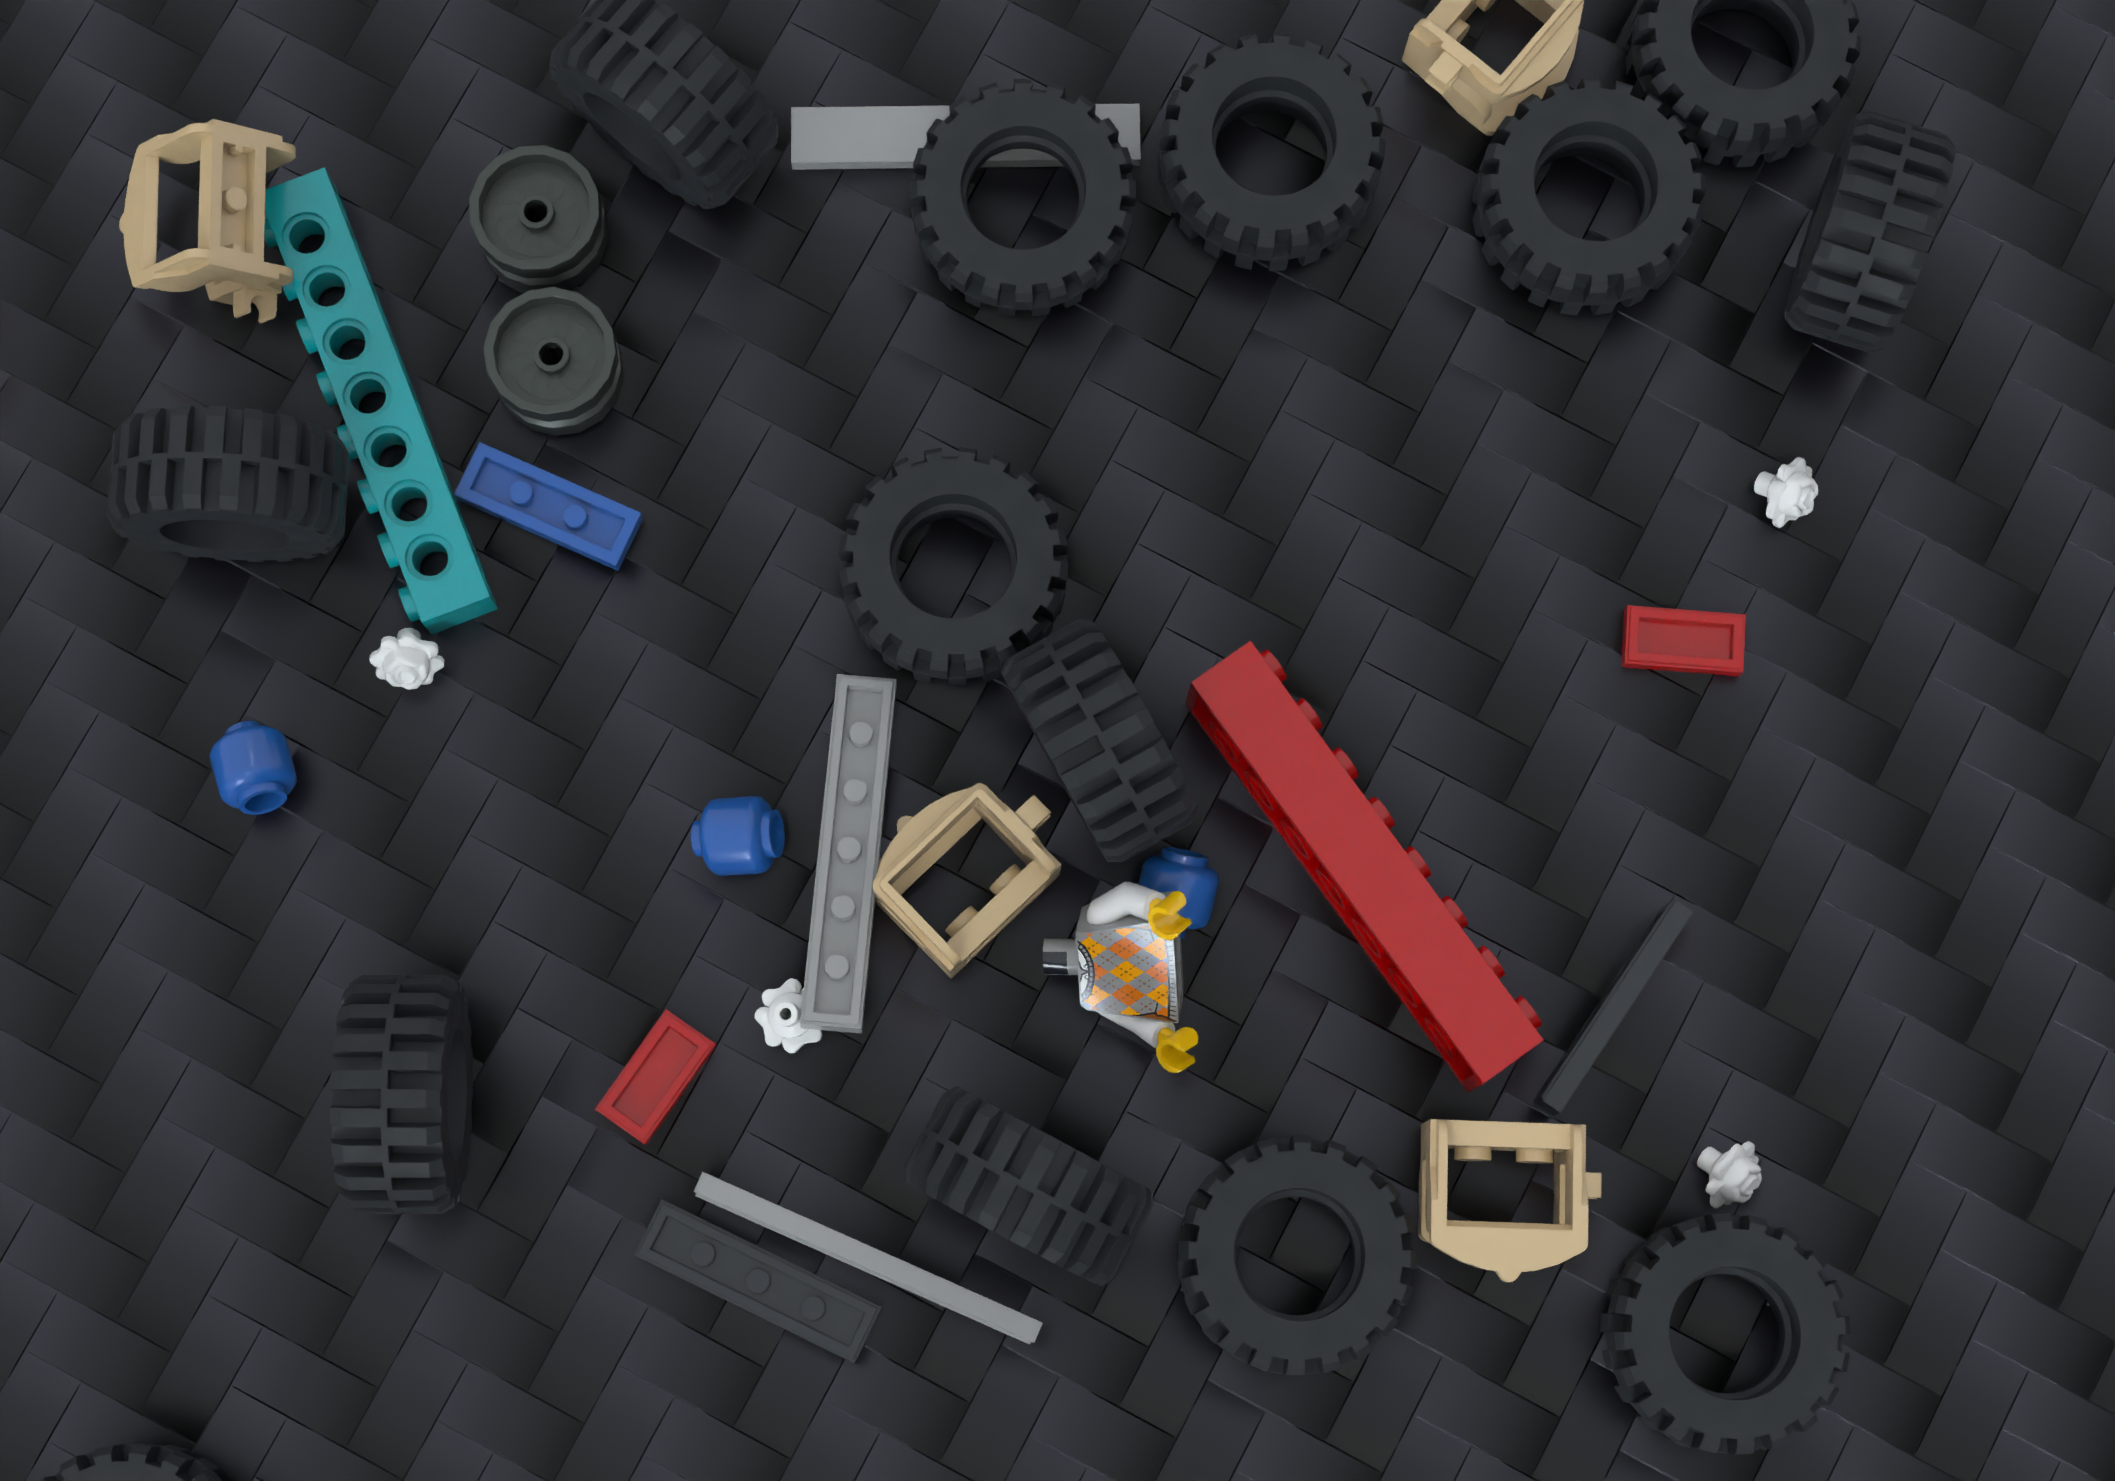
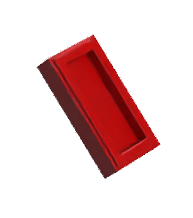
[1621,605,1746,676]
[595,1009,717,1145]

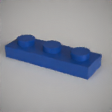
[454,442,644,571]

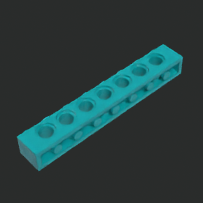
[264,167,498,635]

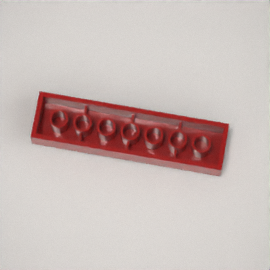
[1185,641,1543,1093]

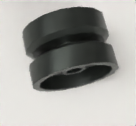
[469,145,608,292]
[483,287,624,436]

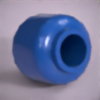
[210,721,297,815]
[691,796,785,876]
[1138,846,1219,939]

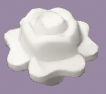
[1754,457,1818,528]
[369,628,445,690]
[755,978,823,1053]
[1697,1141,1762,1208]

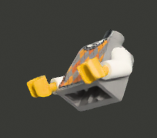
[1042,882,1198,1073]

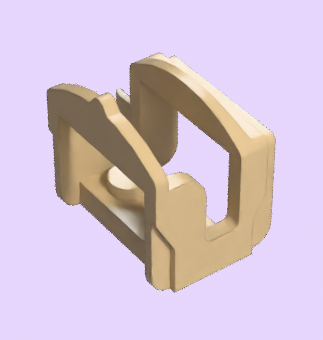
[1401,0,1584,136]
[119,119,296,323]
[872,783,1061,979]
[1418,1119,1602,1282]

